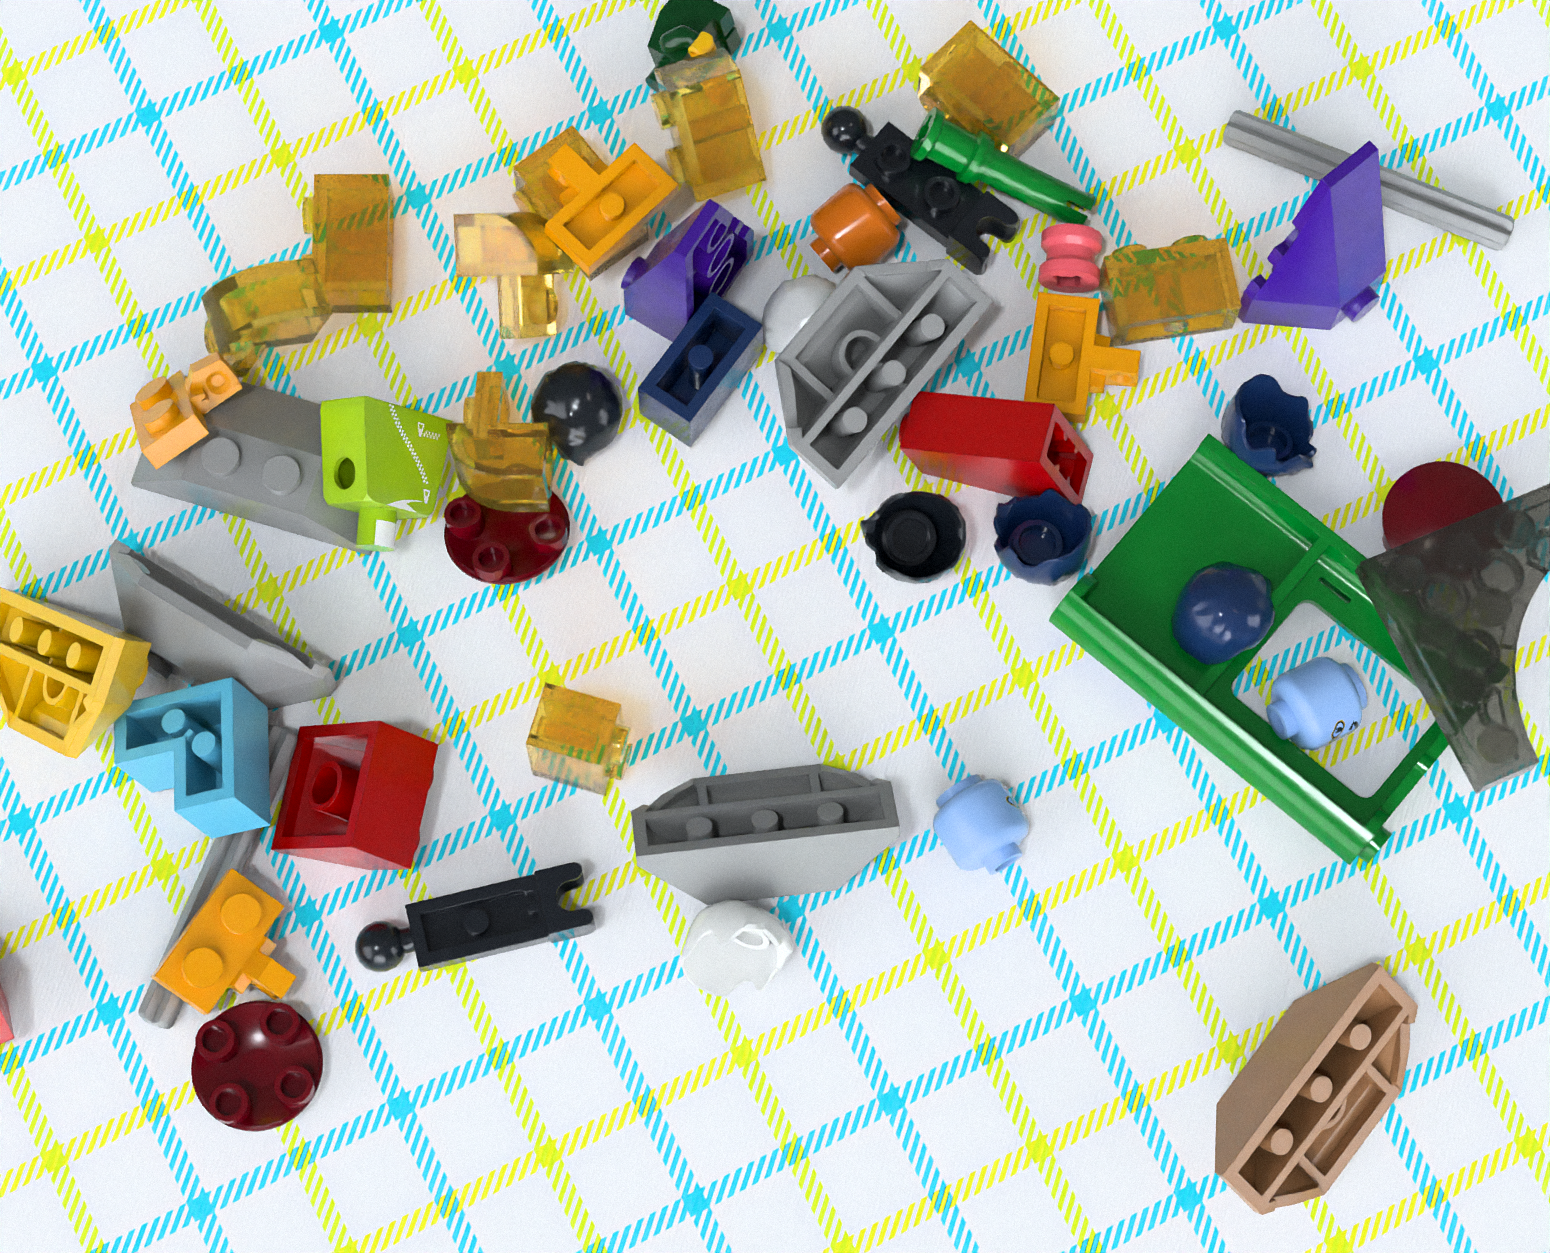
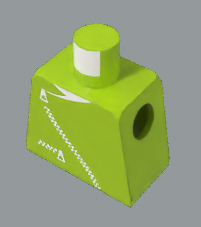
[320,396,453,552]

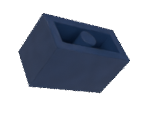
[638,291,763,448]

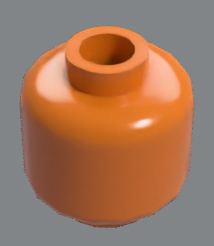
[809,183,903,272]

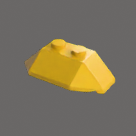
[0,587,152,759]

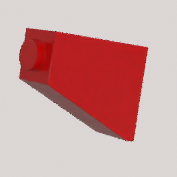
[899,391,1094,505]

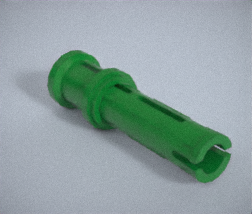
[910,107,1095,225]

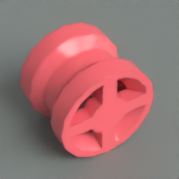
[1038,223,1103,293]

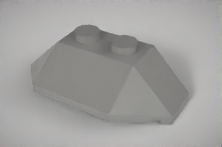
[774,259,993,489]
[131,381,372,556]
[108,539,337,710]
[631,764,900,905]

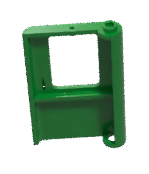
[1049,433,1509,865]

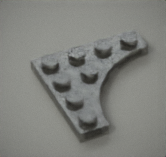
[1355,483,1550,794]

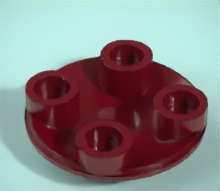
[1382,461,1508,584]
[444,470,570,585]
[191,1001,323,1132]

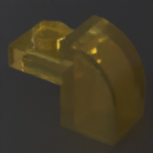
[453,211,574,339]
[201,258,333,377]
[446,372,555,512]

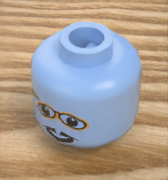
[1266,657,1367,751]
[933,774,1029,875]

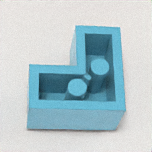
[114,677,271,839]

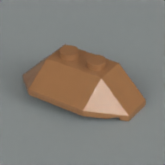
[1214,962,1418,1215]

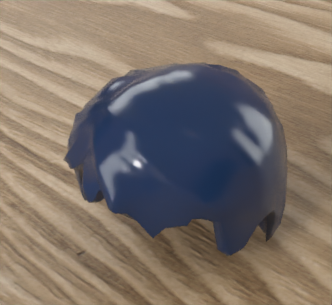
[1221,374,1317,477]
[993,488,1092,586]
[1171,561,1275,665]

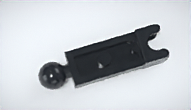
[821,106,1020,275]
[355,862,596,972]

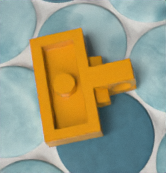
[545,142,679,276]
[1024,292,1141,424]
[129,351,242,470]
[151,868,297,1015]

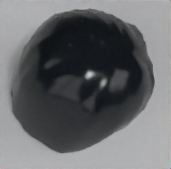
[531,361,623,466]
[860,491,966,584]

